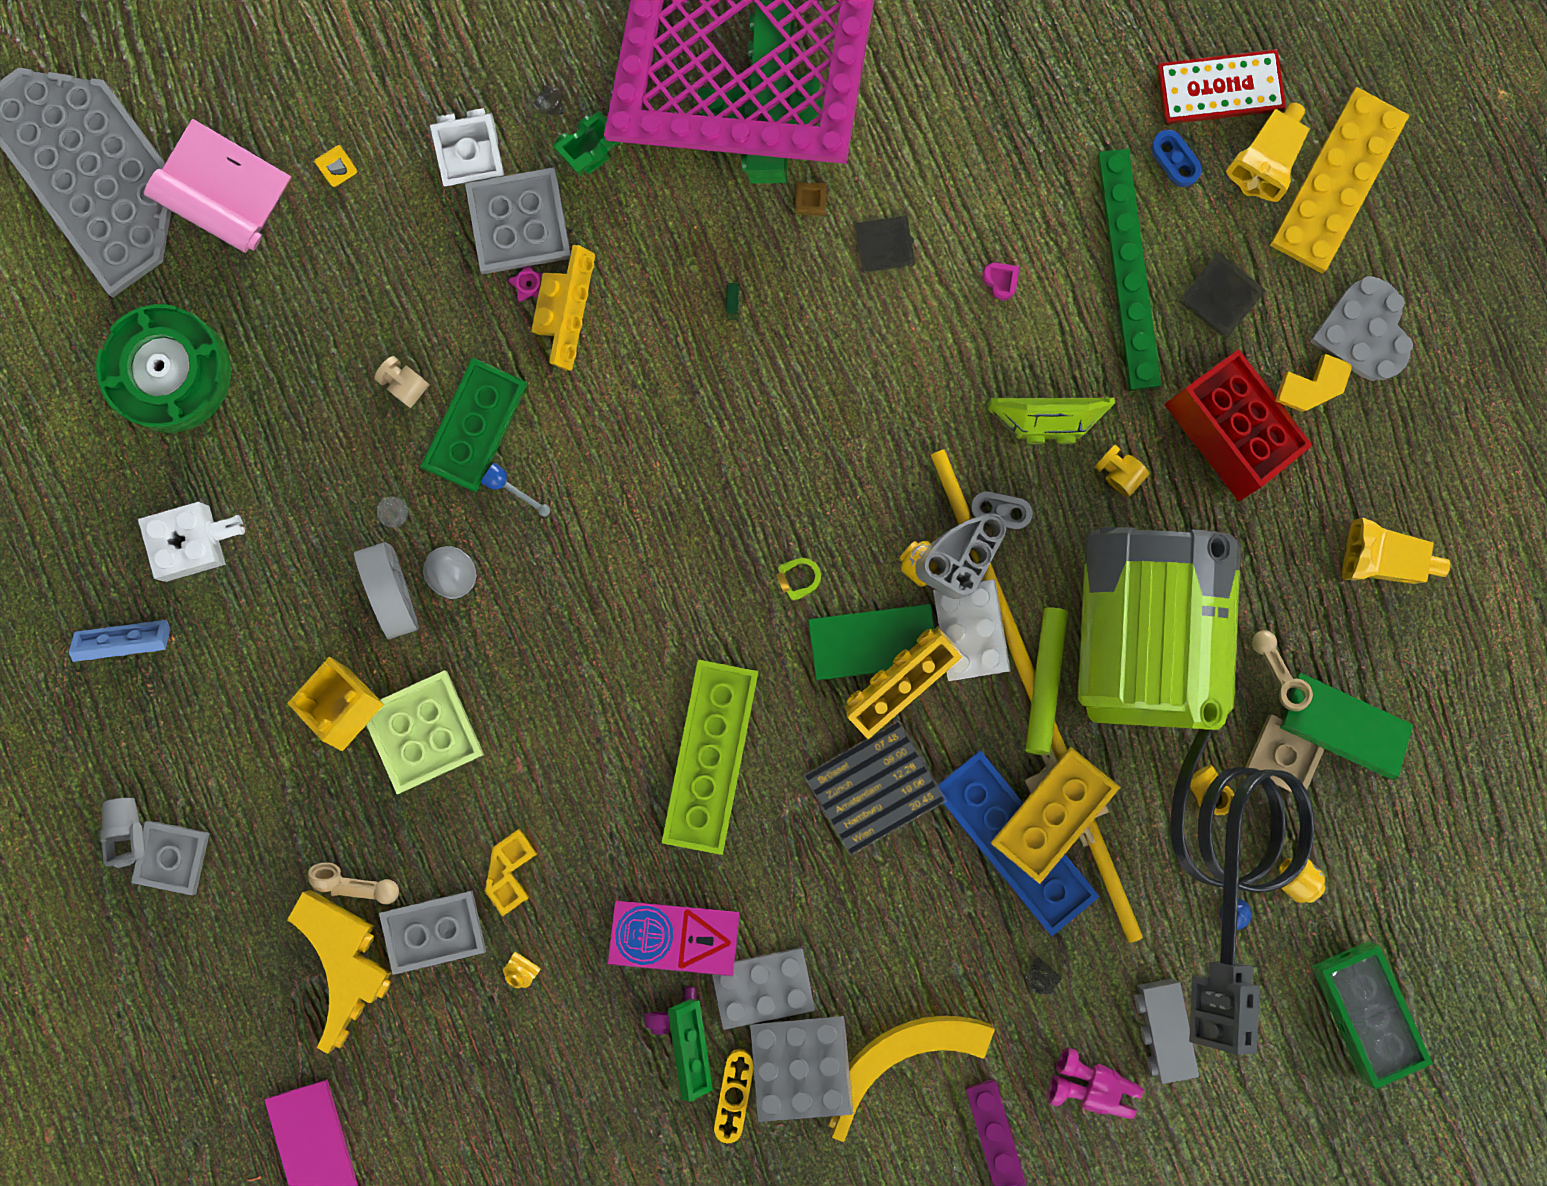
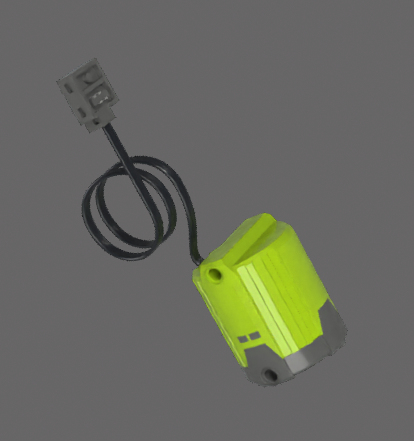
[1078,527,1314,1055]

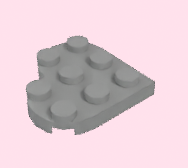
[1310,276,1413,381]

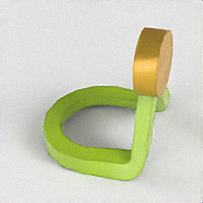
[776,558,821,600]

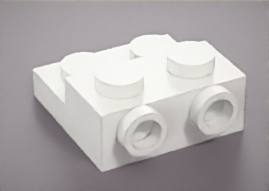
[430,108,504,186]

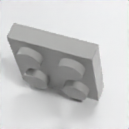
[131,821,210,895]

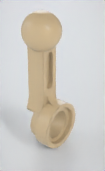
[1252,630,1313,711]
[308,863,399,904]

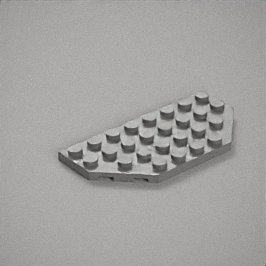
[0,68,172,298]

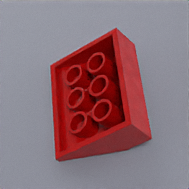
[1164,349,1313,502]

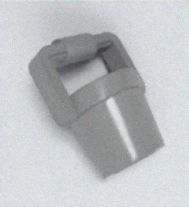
[100,798,144,868]

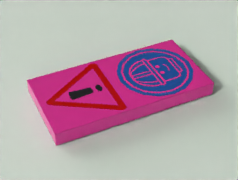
[608,901,740,976]

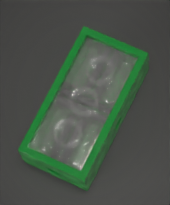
[1311,941,1433,1090]

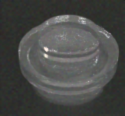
[377,497,408,528]

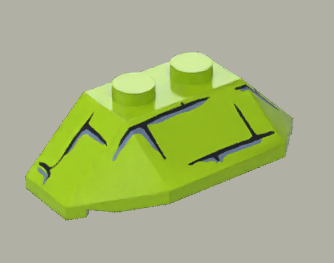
[988,397,1115,444]

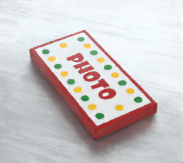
[1156,49,1286,125]

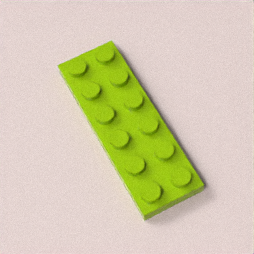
[662,659,759,855]

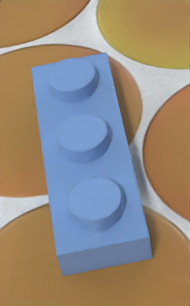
[69,620,170,662]

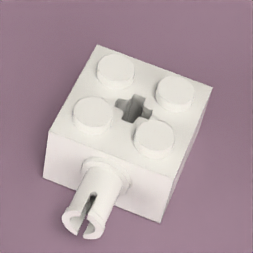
[138,502,245,582]

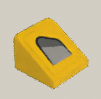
[314,145,357,187]

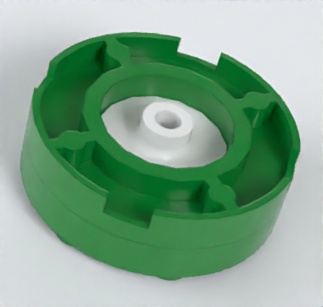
[96,304,231,433]

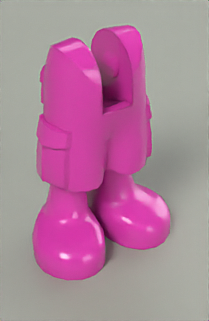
[1048,1047,1144,1119]

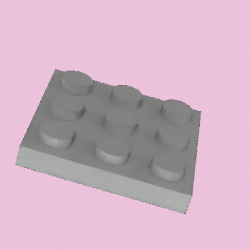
[465,167,571,274]
[750,1016,853,1122]

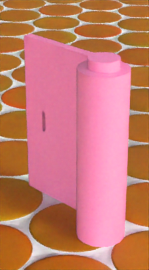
[144,119,292,253]

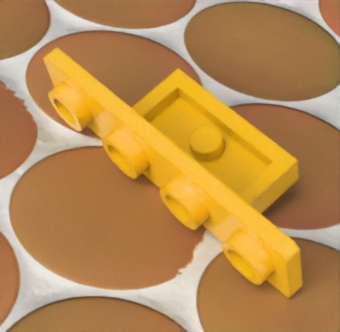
[531,245,595,371]

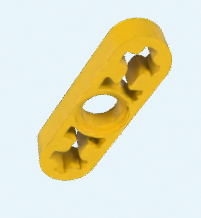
[714,1049,754,1143]

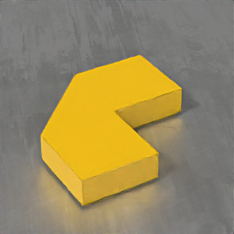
[1275,354,1352,412]
[485,829,537,917]

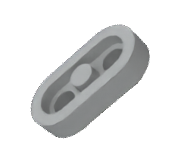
[971,492,1033,529]

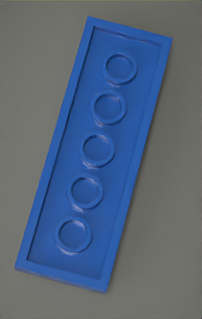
[936,750,1100,936]

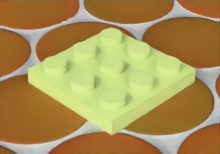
[367,670,484,794]

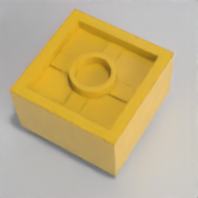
[287,656,384,751]

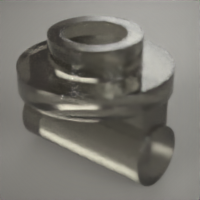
[1025,957,1062,995]

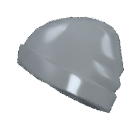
[423,546,477,599]

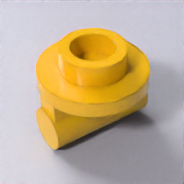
[503,952,541,988]

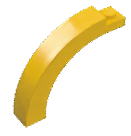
[828,1016,995,1142]

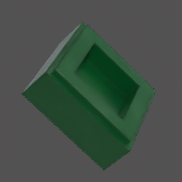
[726,283,739,320]

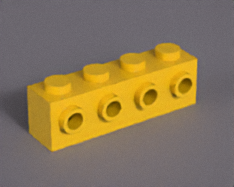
[845,626,963,739]

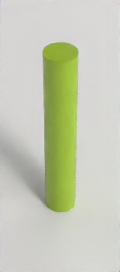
[1025,607,1068,755]

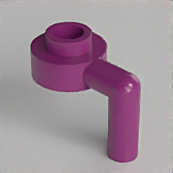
[644,986,697,1035]

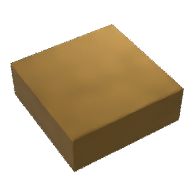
[795,182,827,216]

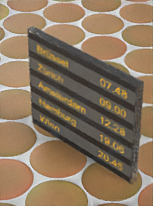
[803,720,947,856]

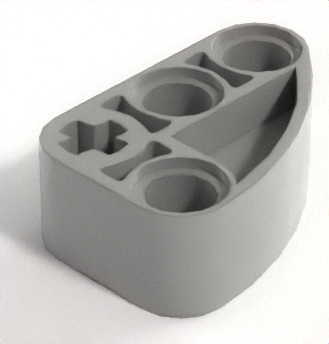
[916,514,1006,599]
[354,542,419,640]

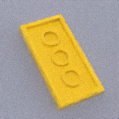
[991,746,1121,884]

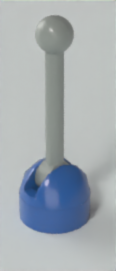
[481,463,550,517]

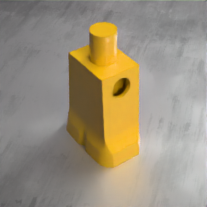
[1226,103,1310,202]
[1342,518,1450,584]

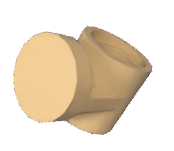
[375,356,430,409]

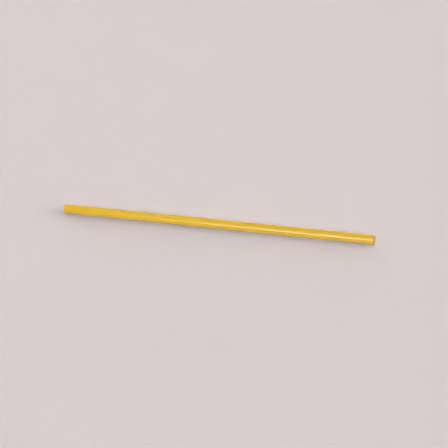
[931,449,1143,943]

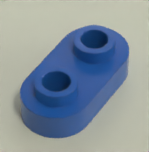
[1151,130,1202,187]

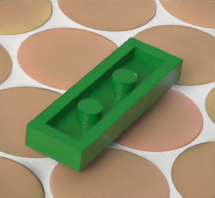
[668,999,713,1102]

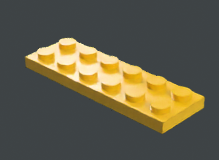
[1270,87,1410,274]

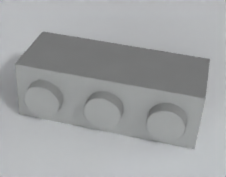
[1134,978,1199,1084]

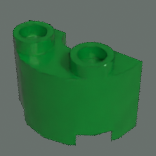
[553,111,621,176]

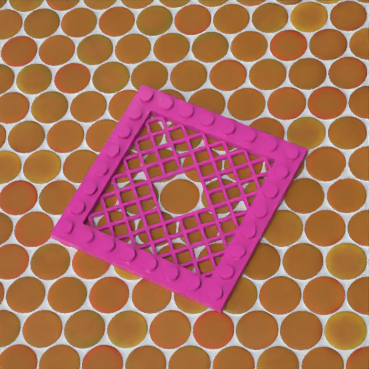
[604,0,874,164]

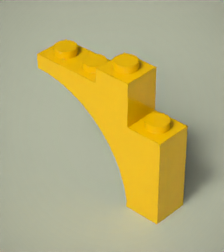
[287,890,392,1054]

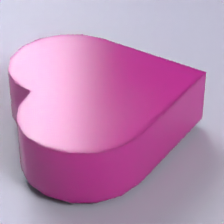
[982,263,1020,301]

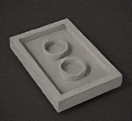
[379,890,486,975]
[712,947,815,1030]

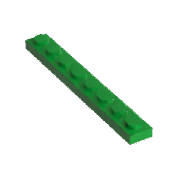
[1097,148,1161,391]

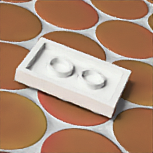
[933,579,1011,681]

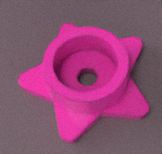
[509,266,543,302]

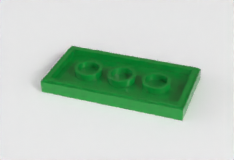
[420,357,529,493]
[808,604,934,681]
[1280,673,1413,781]

